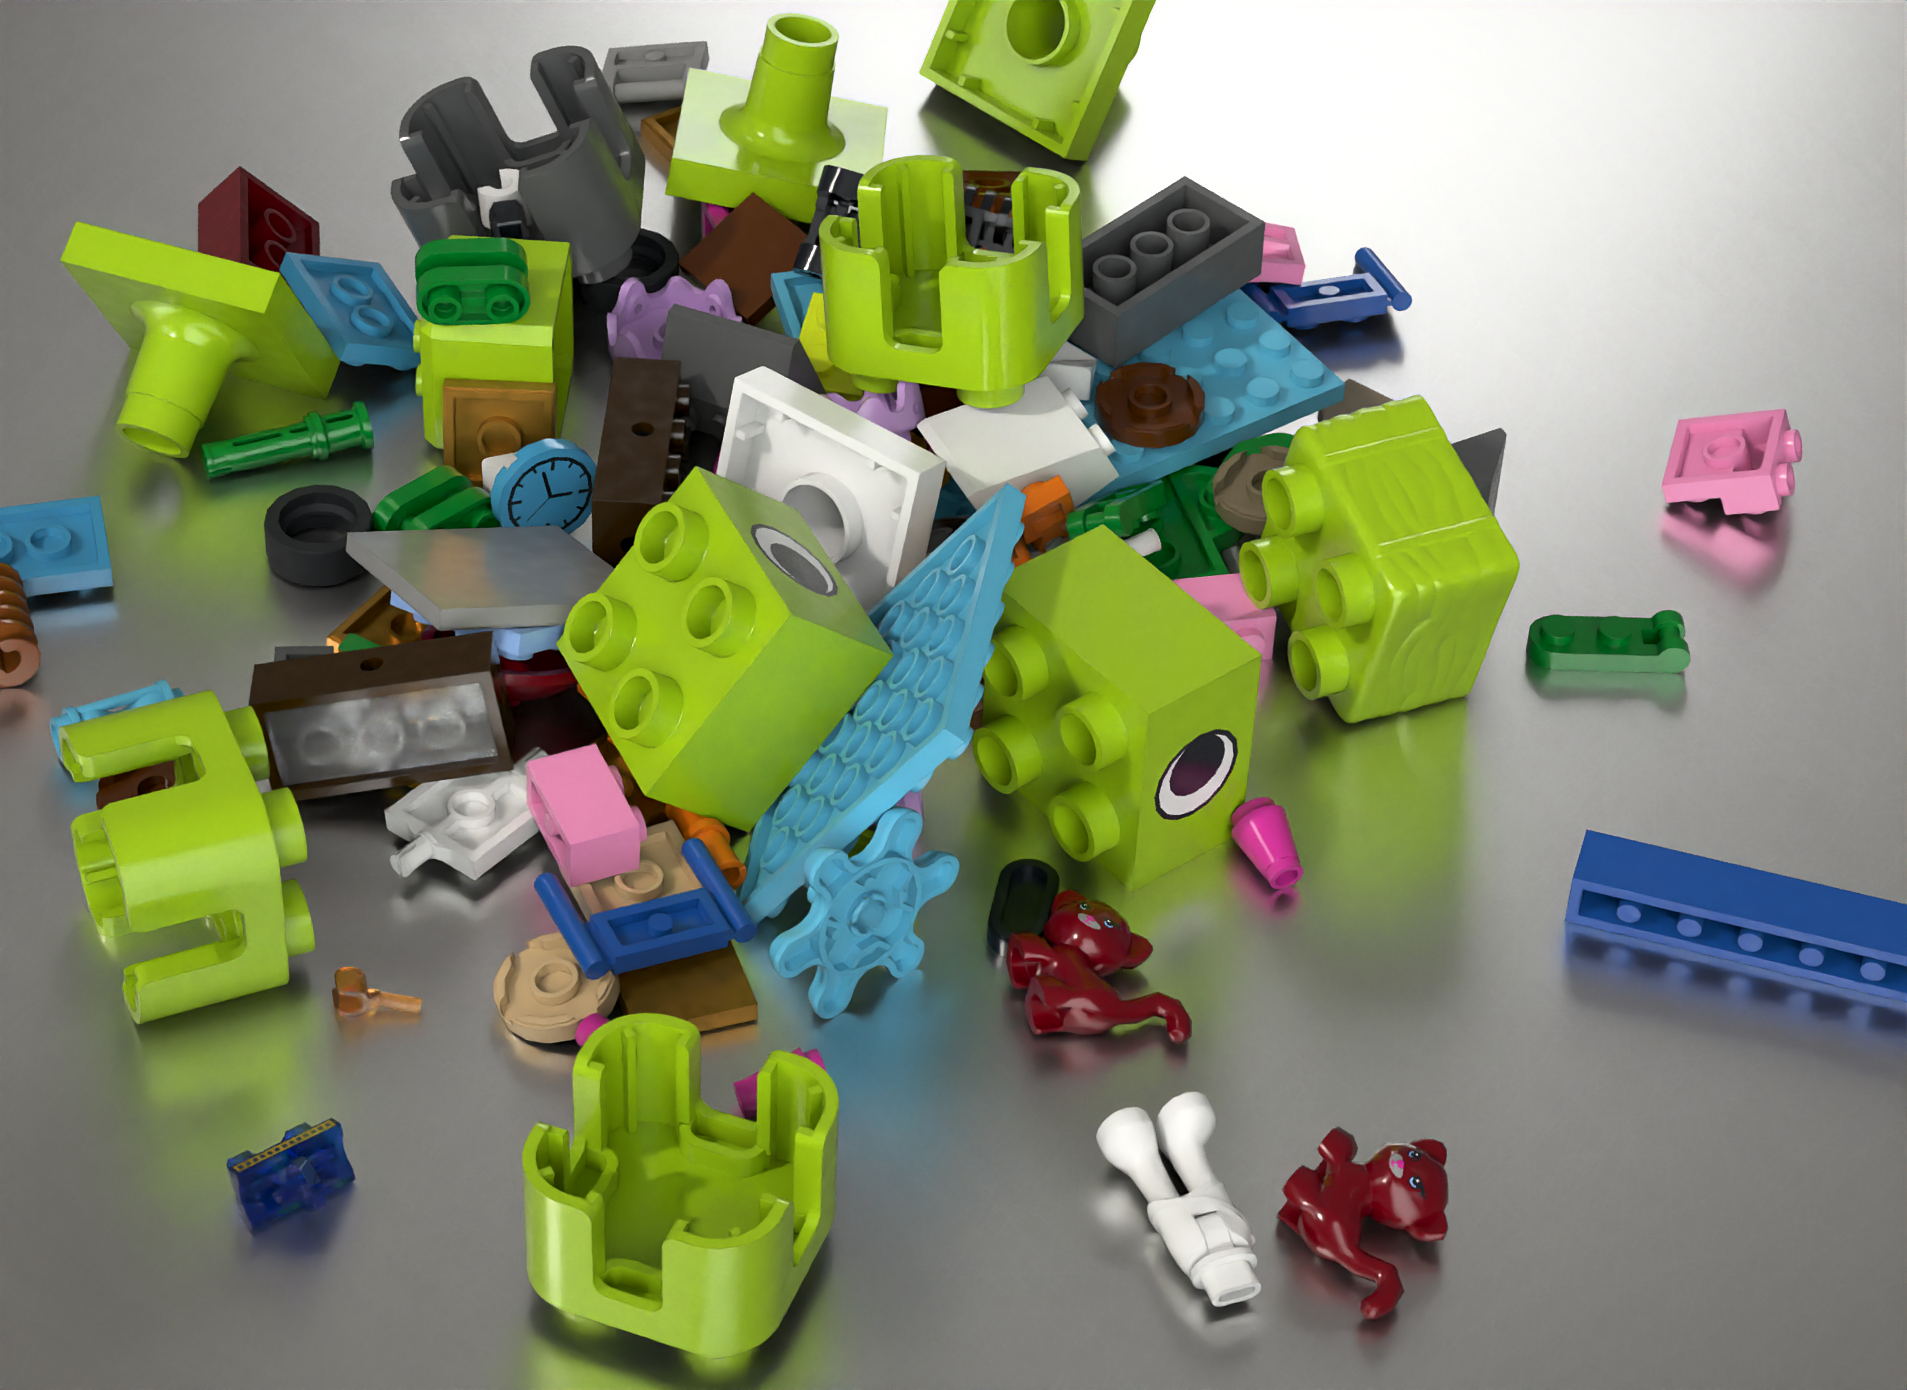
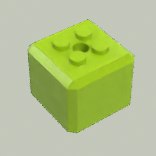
[413,235,574,450]

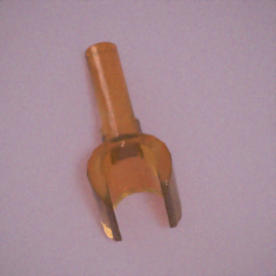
[332,967,422,1018]

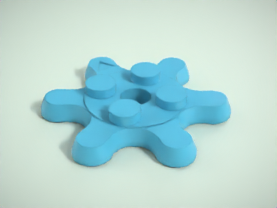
[769,806,960,1019]

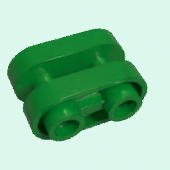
[415,238,530,326]
[372,465,500,532]

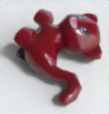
[1006,889,1192,1044]
[1276,1126,1448,1321]

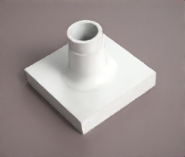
[716,366,947,613]

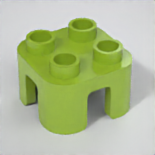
[819,155,1085,408]
[59,690,315,1024]
[522,1013,839,1359]

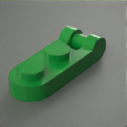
[1067,480,1168,540]
[1526,610,1691,673]

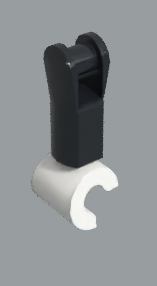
[477,168,532,240]

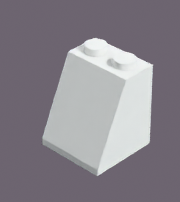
[916,376,1120,544]

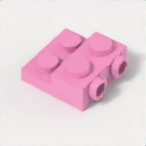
[1662,409,1802,515]

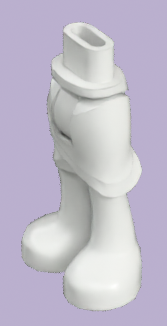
[1096,1091,1261,1307]

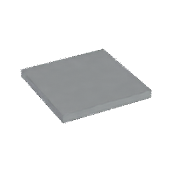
[346,526,615,631]

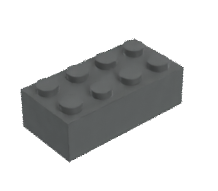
[1067,176,1265,368]

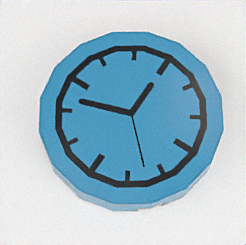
[490,438,597,535]

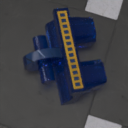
[226,1117,356,1230]

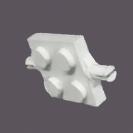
[385,747,549,880]

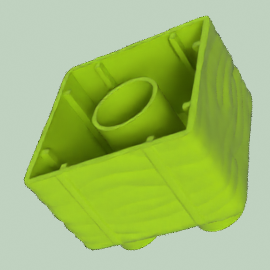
[1239,394,1520,723]

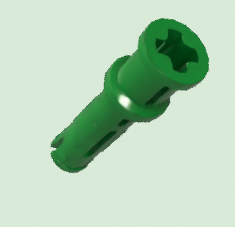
[200,400,374,479]

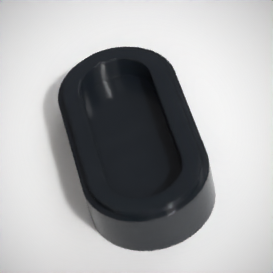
[987,859,1060,958]

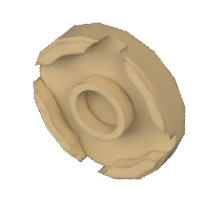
[493,932,620,1043]

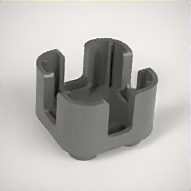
[391,45,646,284]

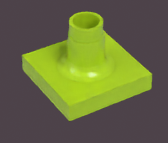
[918,0,1156,161]
[665,13,888,223]
[60,221,341,458]

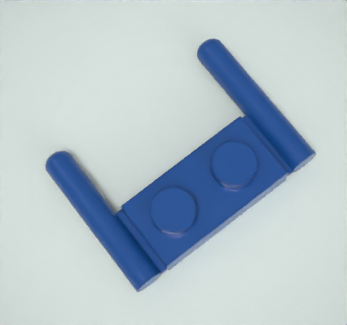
[1239,247,1412,329]
[534,838,757,980]

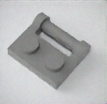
[602,41,710,104]

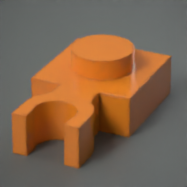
[1021,475,1074,554]

